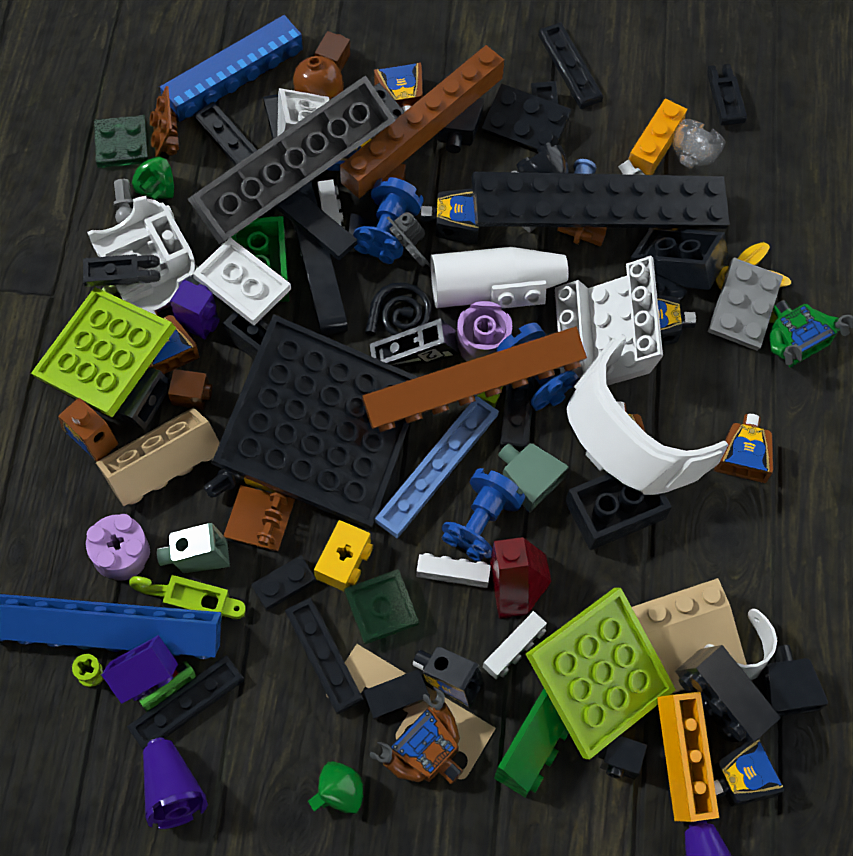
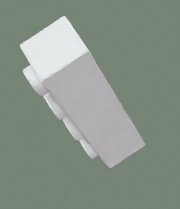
[317,180,345,229]
[416,553,491,588]
[483,611,547,679]

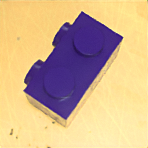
[170,279,219,339]
[101,635,178,704]

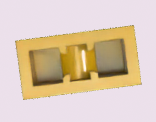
[314,520,373,592]

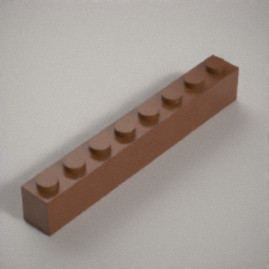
[340,45,504,199]
[362,326,587,432]

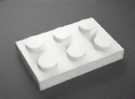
[193,237,291,325]

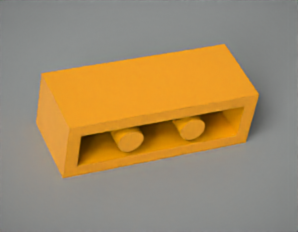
[629,98,687,175]

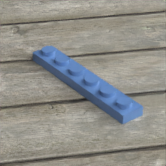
[375,396,499,539]

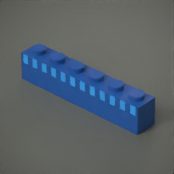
[160,15,303,121]

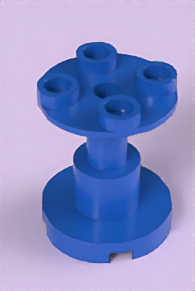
[353,177,424,264]
[495,323,580,411]
[442,468,525,562]

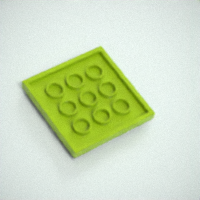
[31,287,176,417]
[526,588,676,760]

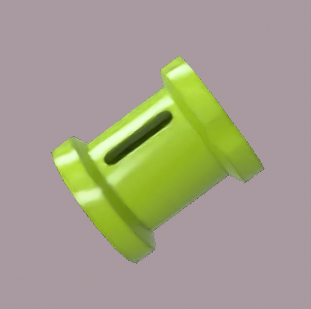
[72,654,103,688]

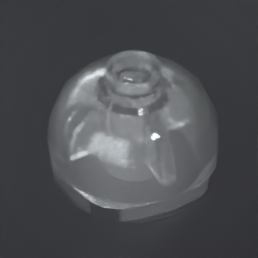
[673,119,726,168]

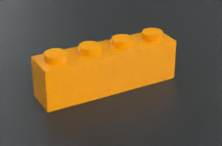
[657,692,719,822]

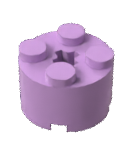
[456,301,512,361]
[86,514,150,581]

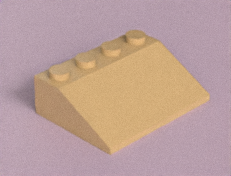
[632,578,747,694]

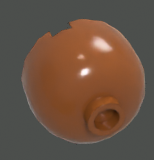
[293,56,344,99]

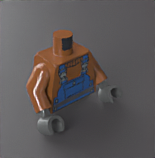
[370,687,463,784]

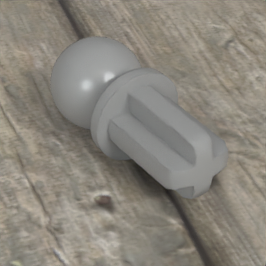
[114,179,133,224]

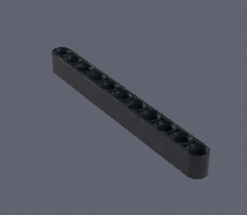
[263,94,348,336]

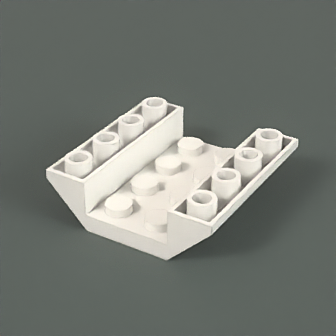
[555,256,663,385]

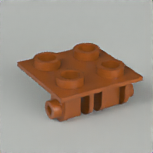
[150,86,179,157]
[224,485,295,552]

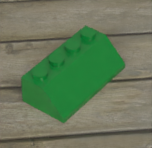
[494,689,569,798]

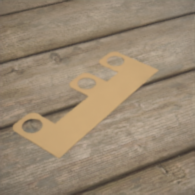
[326,644,496,779]

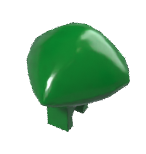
[131,157,174,200]
[308,761,363,814]

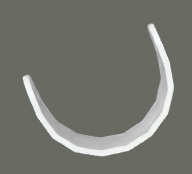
[704,609,777,680]

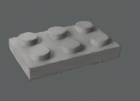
[708,258,783,350]

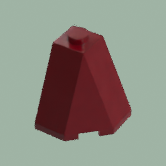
[490,537,551,619]

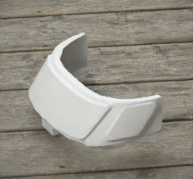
[567,334,728,495]

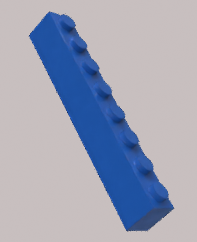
[0,594,221,659]

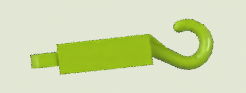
[129,575,246,619]

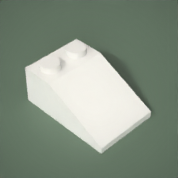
[278,88,329,136]

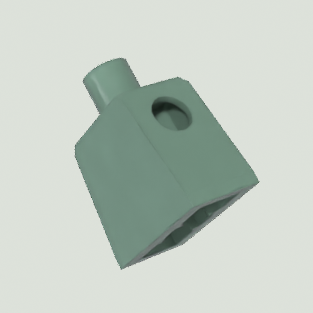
[498,443,569,512]
[157,523,230,573]

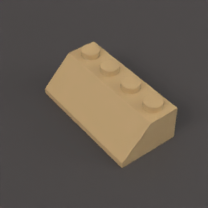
[96,407,220,506]

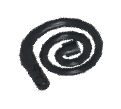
[365,283,431,336]

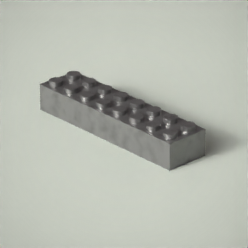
[188,75,396,244]

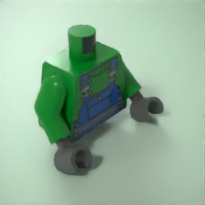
[770,300,853,368]

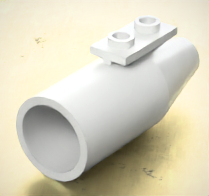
[430,247,568,308]

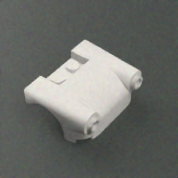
[88,196,200,313]

